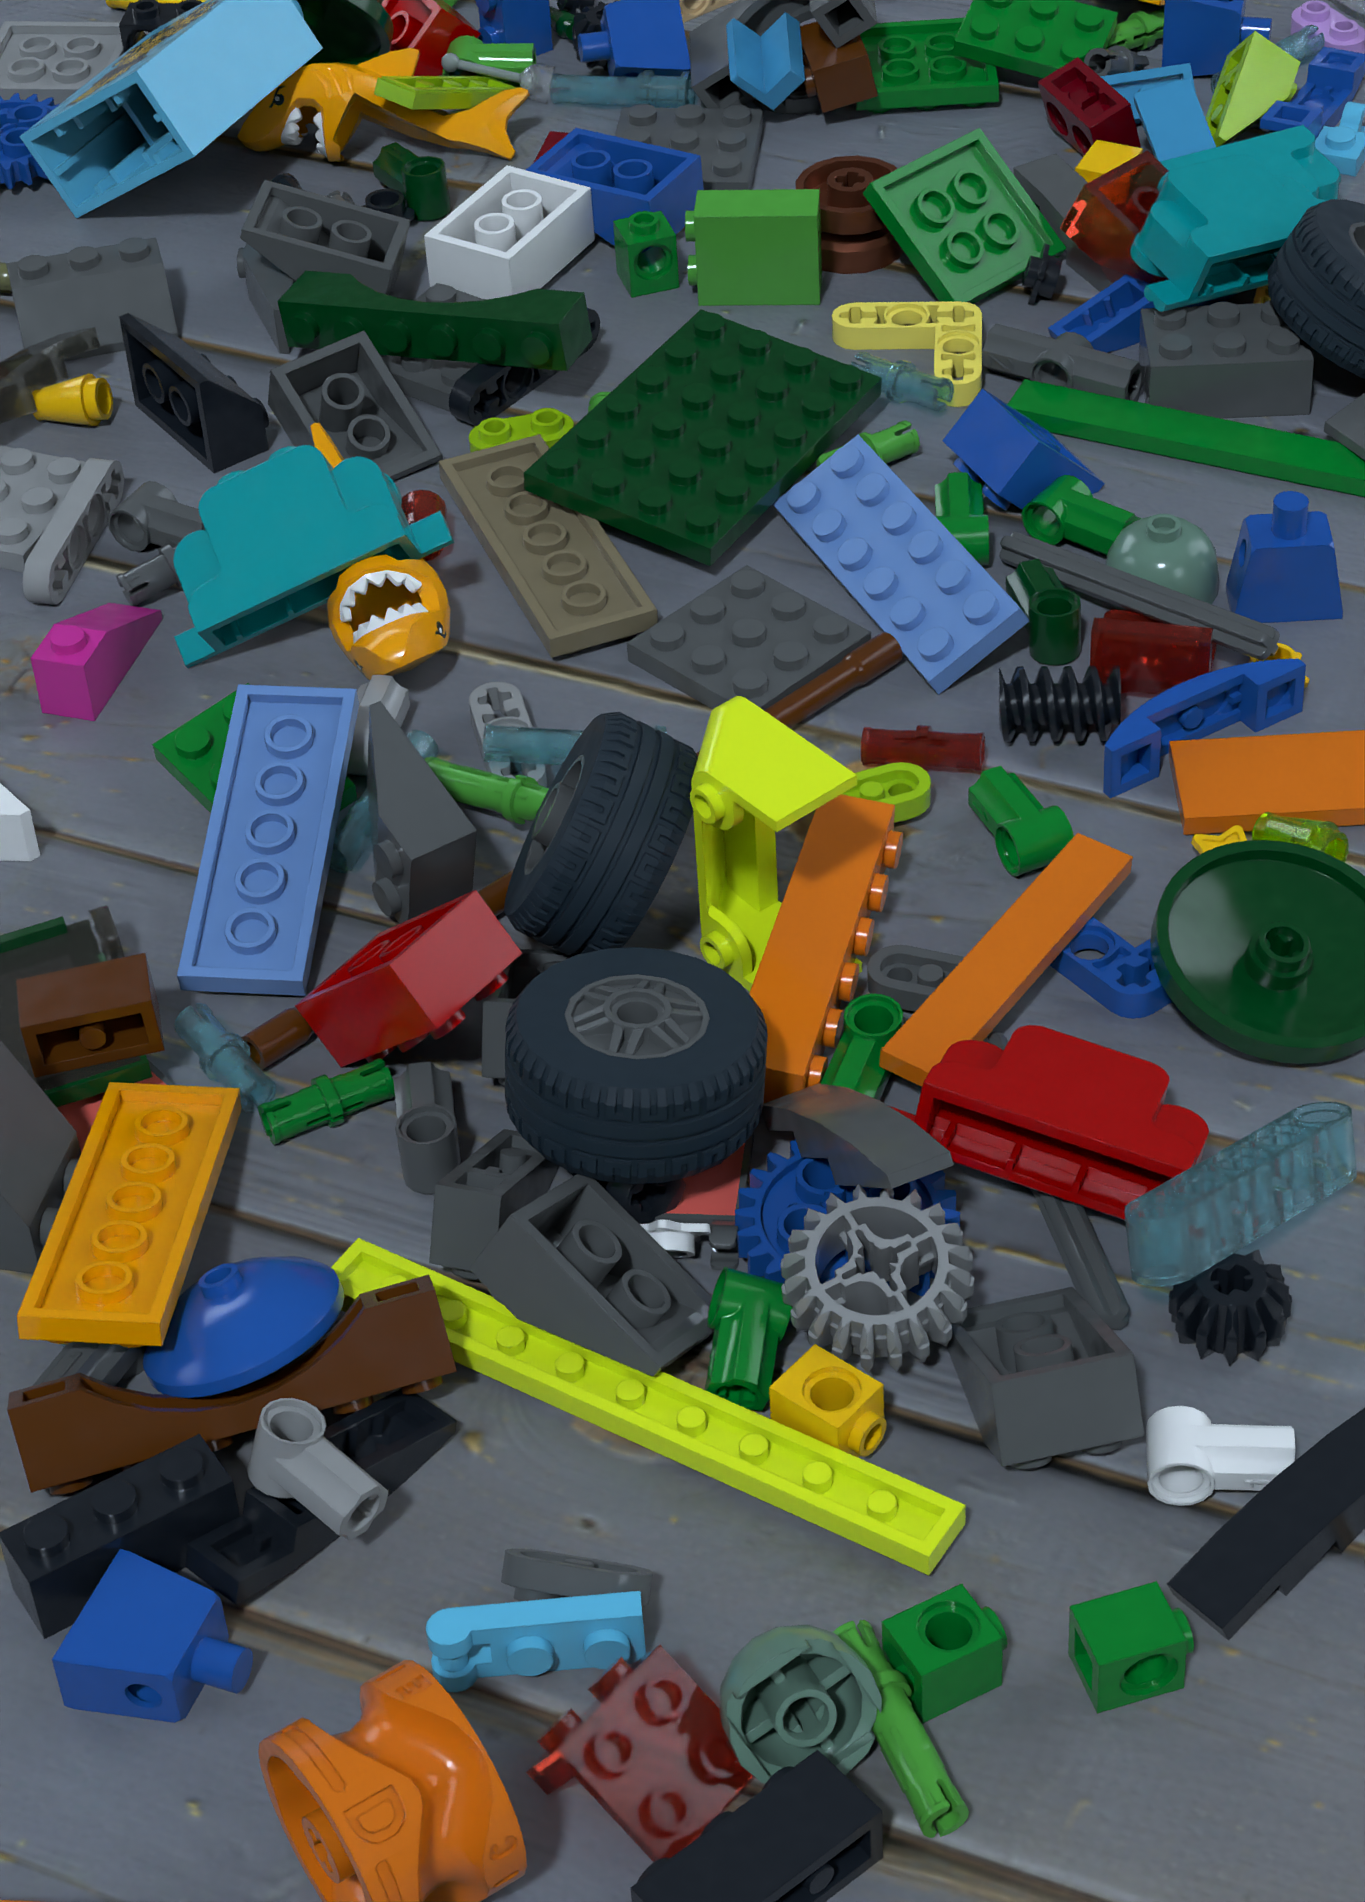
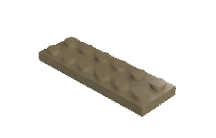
[438,434,658,658]

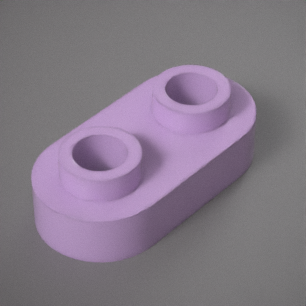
[1291,0,1365,54]

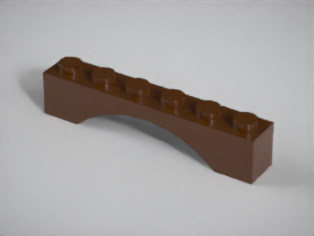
[7,1275,457,1495]

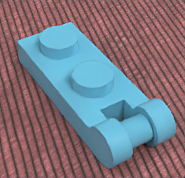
[426,1591,647,1692]

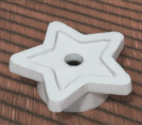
[640,1220,711,1259]

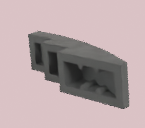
[1013,154,1152,292]
[762,1083,954,1189]

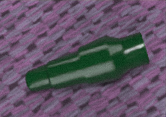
[550,6,574,40]

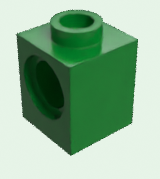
[613,211,679,298]
[1068,1581,1194,1714]
[882,1583,1008,1724]

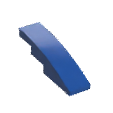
[1048,271,1240,353]

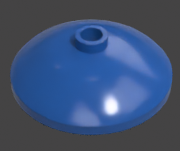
[143,1256,345,1398]

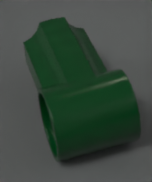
[373,142,451,221]
[1006,559,1081,665]

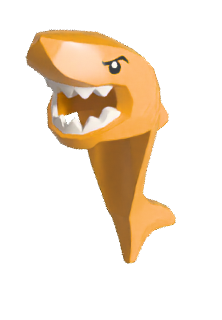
[237,48,530,161]
[310,423,450,680]

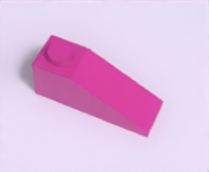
[30,603,163,721]

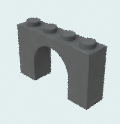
[689,0,877,109]

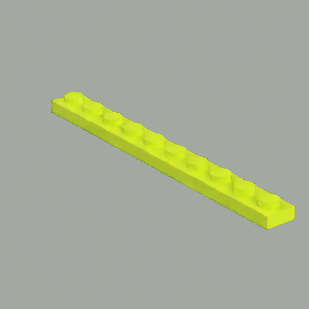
[331,1238,966,1576]

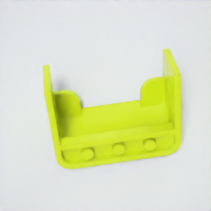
[690,696,862,992]

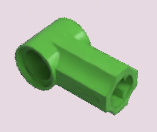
[442,35,537,87]

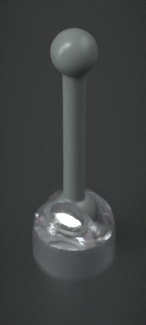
[441,53,555,104]

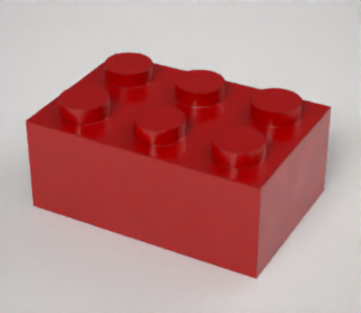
[295,890,522,1067]

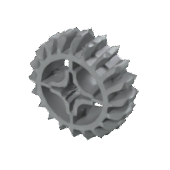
[781,1183,974,1373]

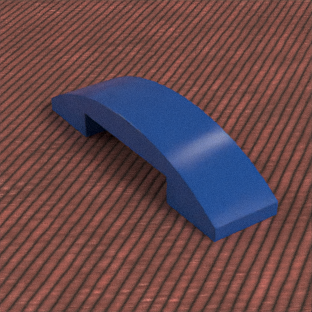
[1260,46,1365,140]
[1103,658,1306,799]

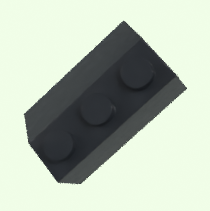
[119,313,269,473]

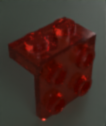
[1090,609,1217,694]
[526,1645,753,1862]

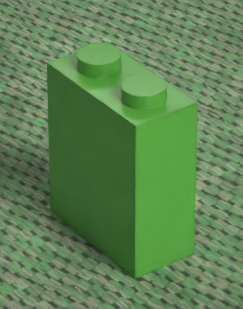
[685,189,822,306]

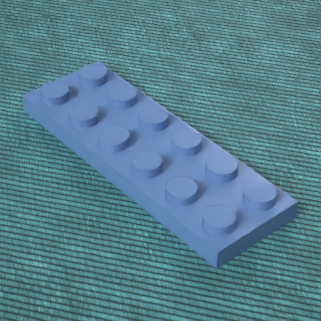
[773,434,1029,695]
[177,684,359,996]

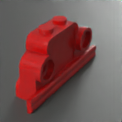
[889,1025,1223,1250]

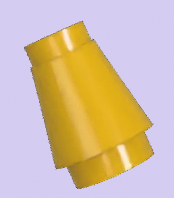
[30,373,113,426]

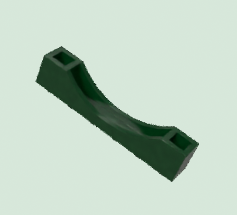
[277,270,592,371]

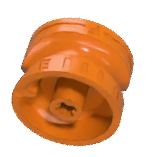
[258,1660,527,1902]

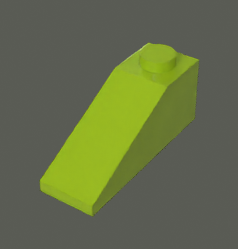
[1205,31,1300,147]

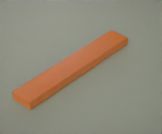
[879,833,1133,1087]

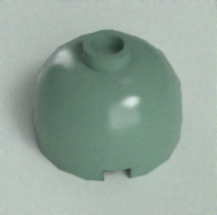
[1105,514,1219,622]
[720,1624,882,1784]

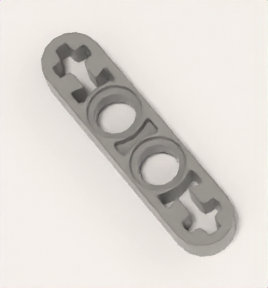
[23,458,124,604]

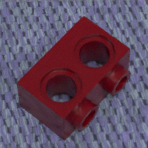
[1038,57,1141,156]

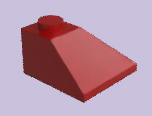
[381,0,481,76]

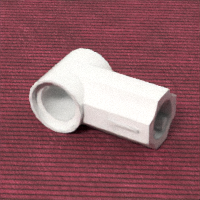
[1146,1406,1295,1506]

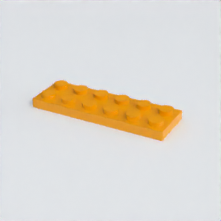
[17,1082,241,1348]

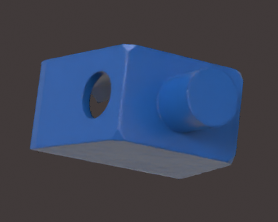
[578,0,691,89]
[1162,0,1272,76]
[1226,491,1343,623]
[52,1549,253,1723]

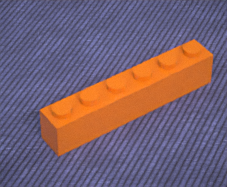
[749,794,903,1104]

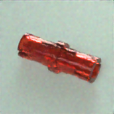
[861,725,986,773]

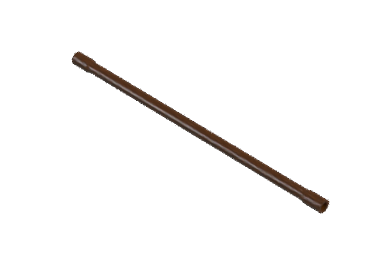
[241,632,902,1070]

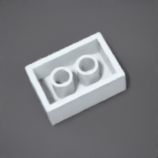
[424,165,595,299]

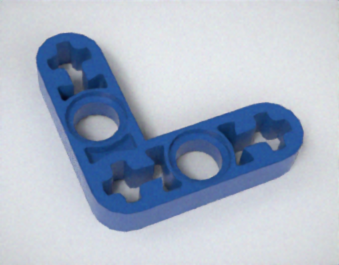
[1050,916,1173,1019]

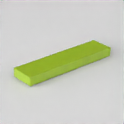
[374,76,520,110]

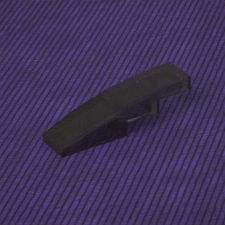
[0,327,100,424]

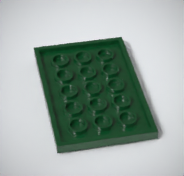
[524,309,882,566]

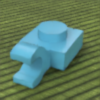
[1315,101,1365,177]

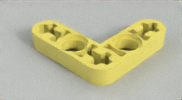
[832,301,982,407]

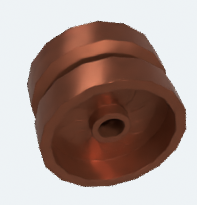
[795,156,904,274]

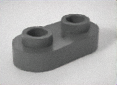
[867,945,964,1011]
[501,1549,653,1605]

